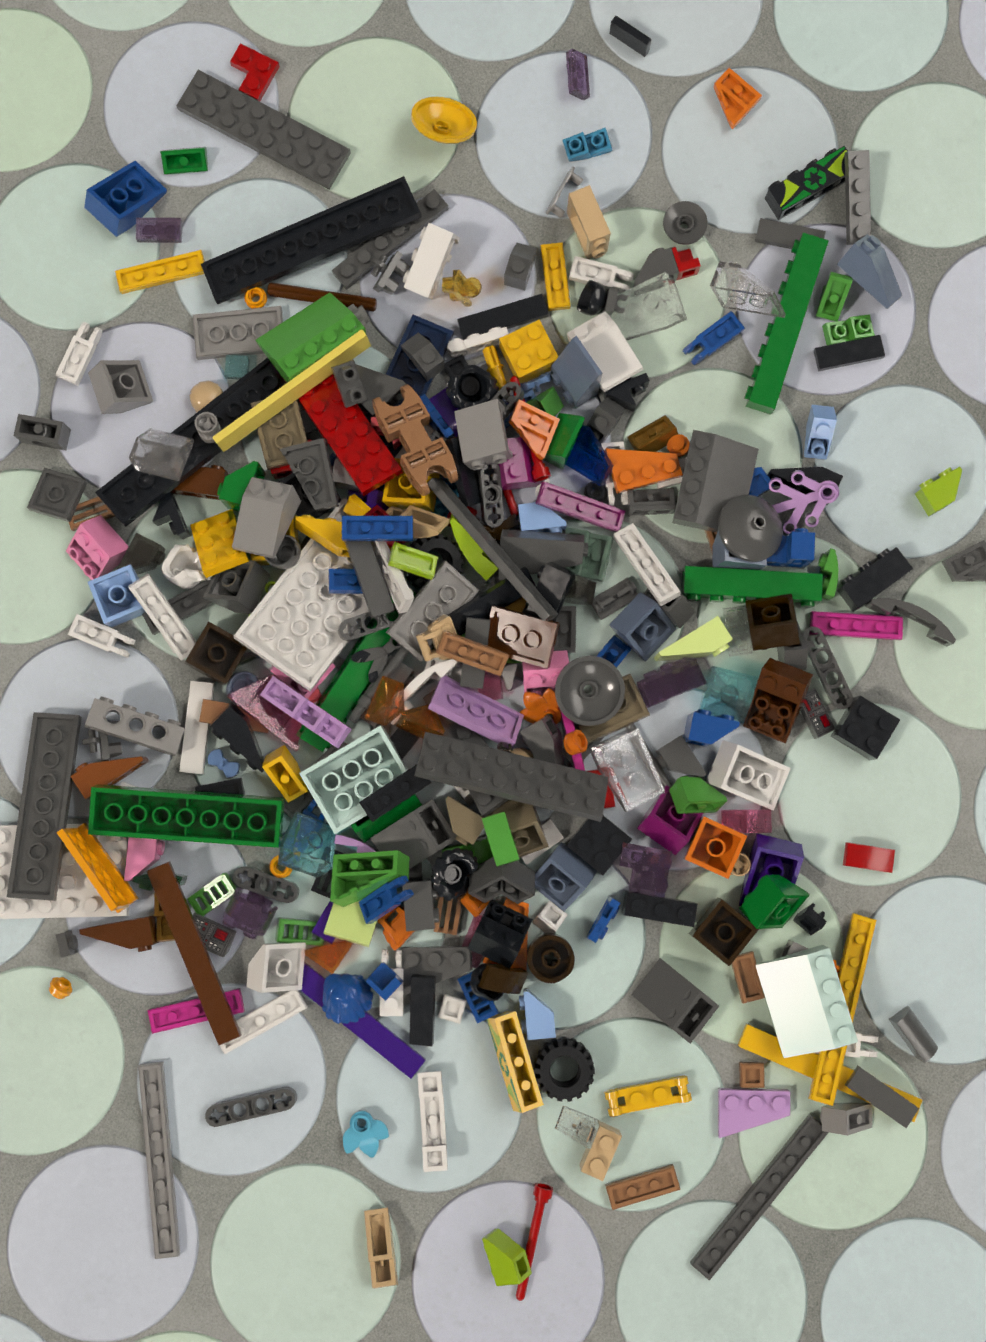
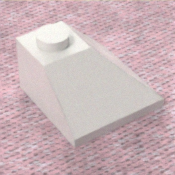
[247,942,306,993]

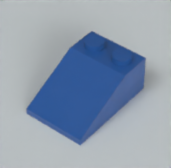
[84,161,167,237]

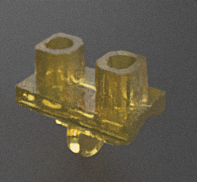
[442,270,482,307]

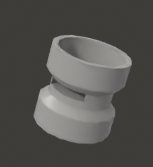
[195,412,222,443]

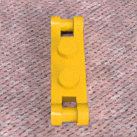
[604,1075,692,1117]

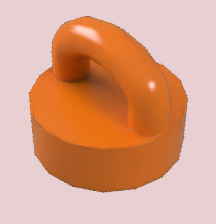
[563,729,588,755]

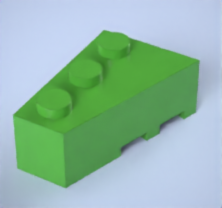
[330,850,410,907]

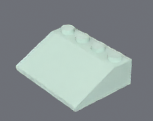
[299,725,407,834]
[755,945,858,1058]

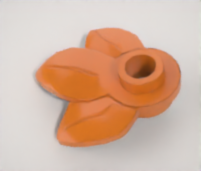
[520,688,562,724]

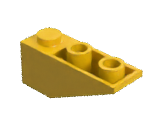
[295,515,350,558]

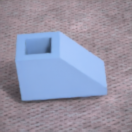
[804,404,837,460]
[518,502,567,533]
[519,989,556,1040]

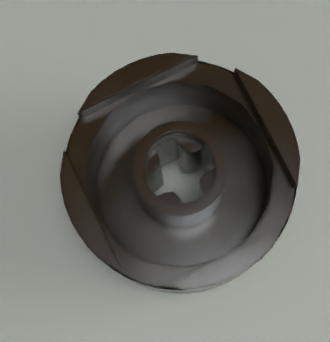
[527,933,575,983]

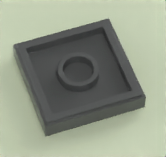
[27,468,88,522]

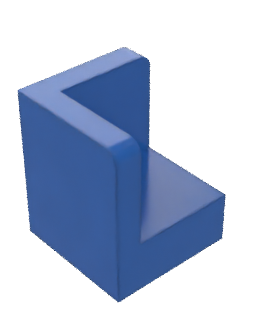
[365,962,403,1001]

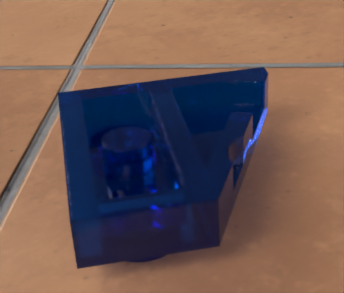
[565,425,614,486]

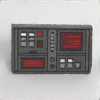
[800,688,835,739]
[193,913,237,957]

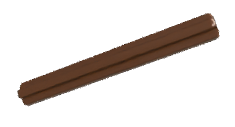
[267,283,377,311]

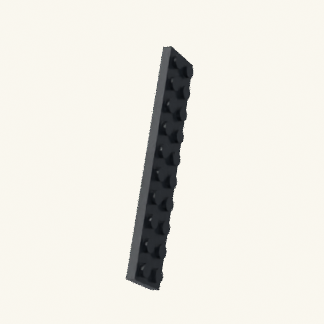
[201,176,422,304]
[95,357,286,527]

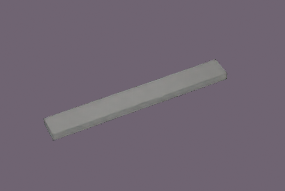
[138,1062,180,1259]

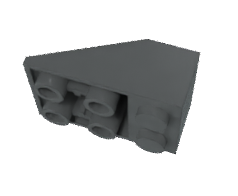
[370,799,456,869]
[631,958,719,1044]

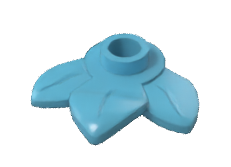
[343,1111,389,1158]

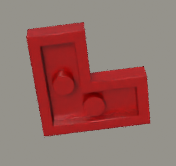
[230,43,280,102]

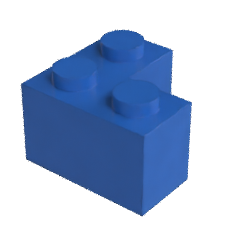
[767,528,815,568]

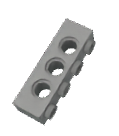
[85,696,185,756]

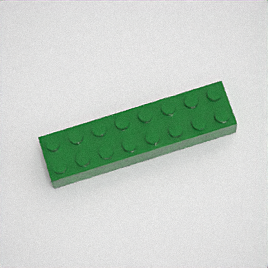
[88,784,285,848]

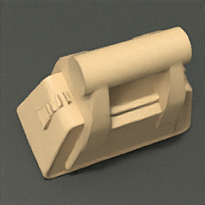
[416,614,457,661]

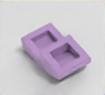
[334,834,378,853]

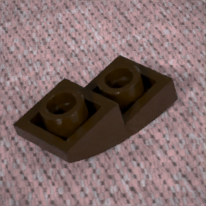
[479,964,528,994]

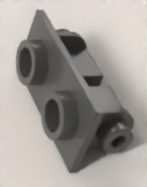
[589,577,638,620]

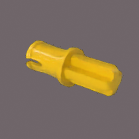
[483,345,507,391]

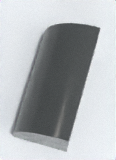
[889,1006,938,1063]

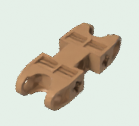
[372,384,458,496]

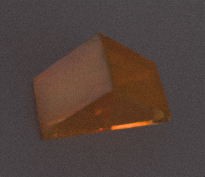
[365,676,405,726]
[396,704,445,739]
[304,941,354,974]

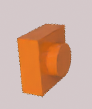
[459,891,489,917]

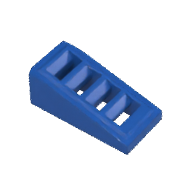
[457,971,498,1023]

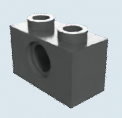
[13,414,71,451]

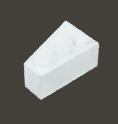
[403,223,460,299]

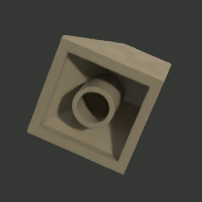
[446,796,484,846]

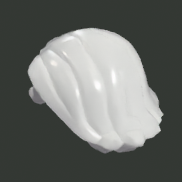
[162,544,212,589]

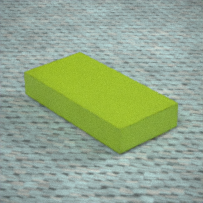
[388,542,438,580]

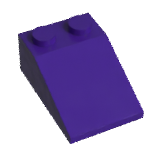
[739,833,804,906]

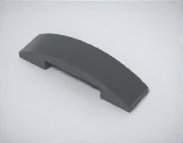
[865,598,956,647]

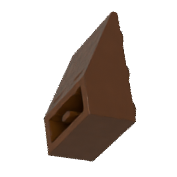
[743,658,813,744]

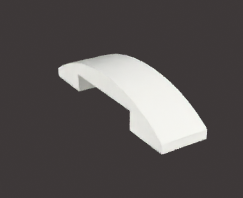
[390,659,460,725]
[417,1071,448,1172]

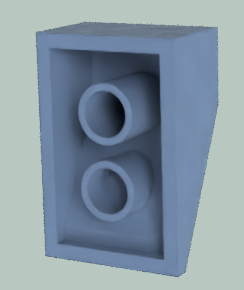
[837,234,902,309]
[551,336,603,408]

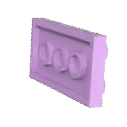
[428,676,524,750]

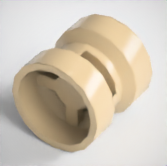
[731,853,751,876]

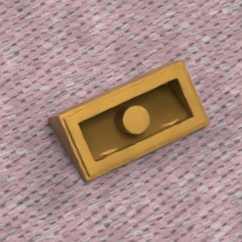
[627,415,678,452]

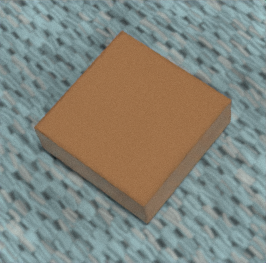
[739,1062,764,1088]

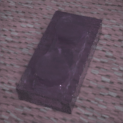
[566,48,590,100]
[136,218,183,243]

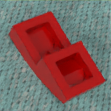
[843,842,895,873]

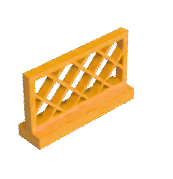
[57,823,139,913]

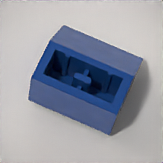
[683,709,740,747]

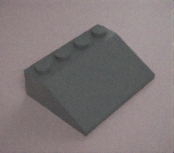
[672,430,759,533]

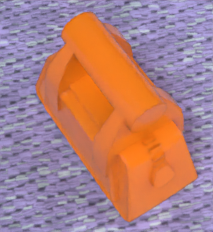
[377,905,415,950]

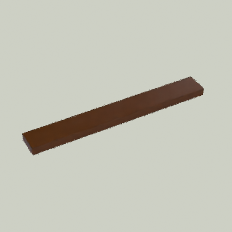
[147,861,242,1046]

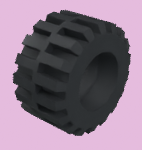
[404,534,465,589]
[535,1037,595,1102]

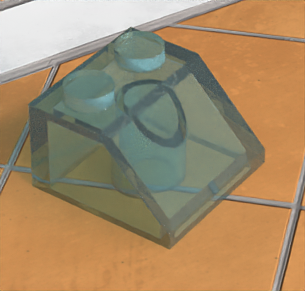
[699,666,758,724]
[278,812,336,878]

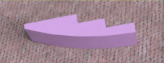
[260,676,352,749]

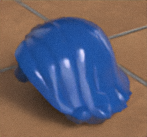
[322,973,373,1024]

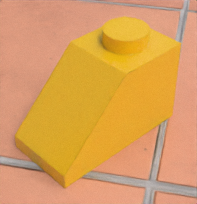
[262,745,308,803]

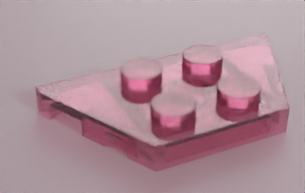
[227,674,302,752]

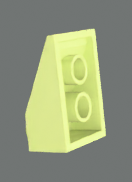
[654,616,733,661]

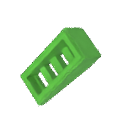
[187,872,239,916]
[275,917,324,946]

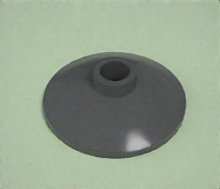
[663,201,708,245]

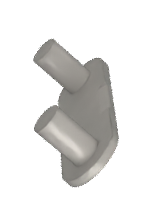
[546,166,583,218]

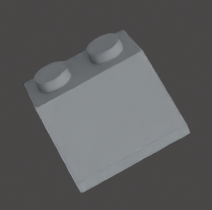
[88,360,153,414]

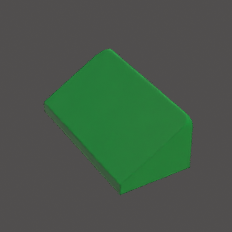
[160,147,208,175]

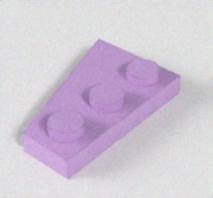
[718,1088,790,1138]

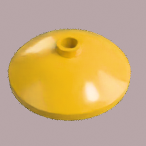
[411,97,477,144]

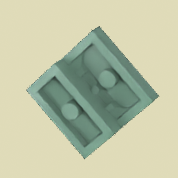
[565,527,613,582]

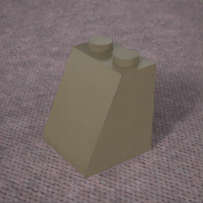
[487,800,549,857]

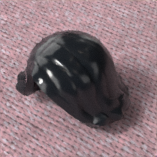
[446,365,499,410]
[431,848,479,901]

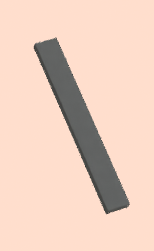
[427,478,558,621]
[690,1114,829,1281]

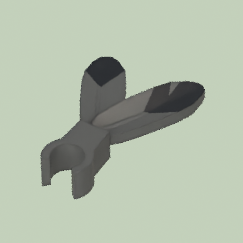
[351,637,402,683]

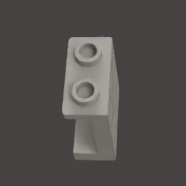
[454,399,513,470]

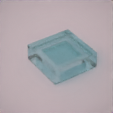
[224,355,250,380]

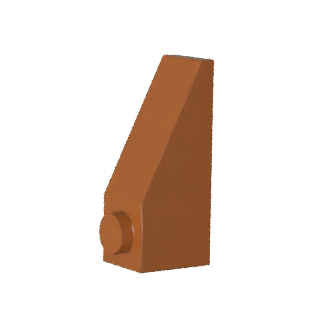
[70,756,149,800]

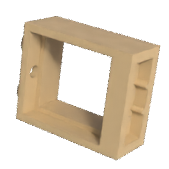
[567,185,611,259]

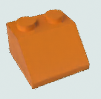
[684,816,747,879]

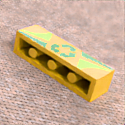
[486,1011,544,1113]

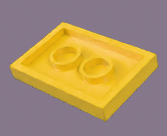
[190,509,249,578]

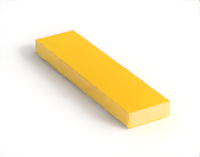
[115,250,205,294]

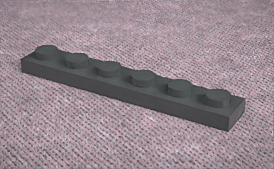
[332,189,449,290]

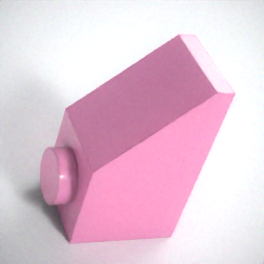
[124,837,165,881]

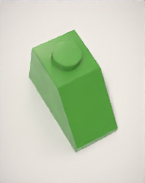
[669,776,727,814]

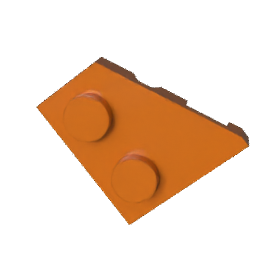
[713,68,762,129]
[509,399,560,460]

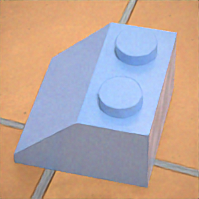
[88,564,145,628]

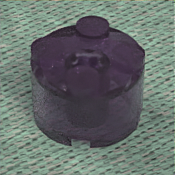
[222,888,278,939]

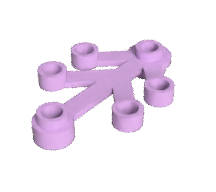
[769,470,839,534]

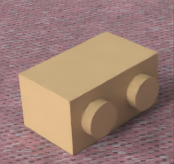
[579,1120,622,1181]

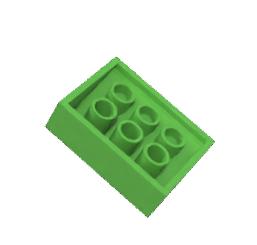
[255,292,367,383]

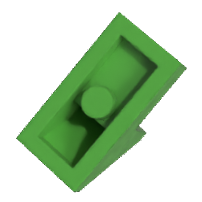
[816,272,853,321]
[526,386,564,416]

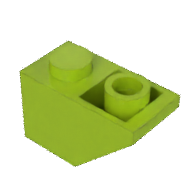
[915,467,962,517]
[482,1228,532,1286]

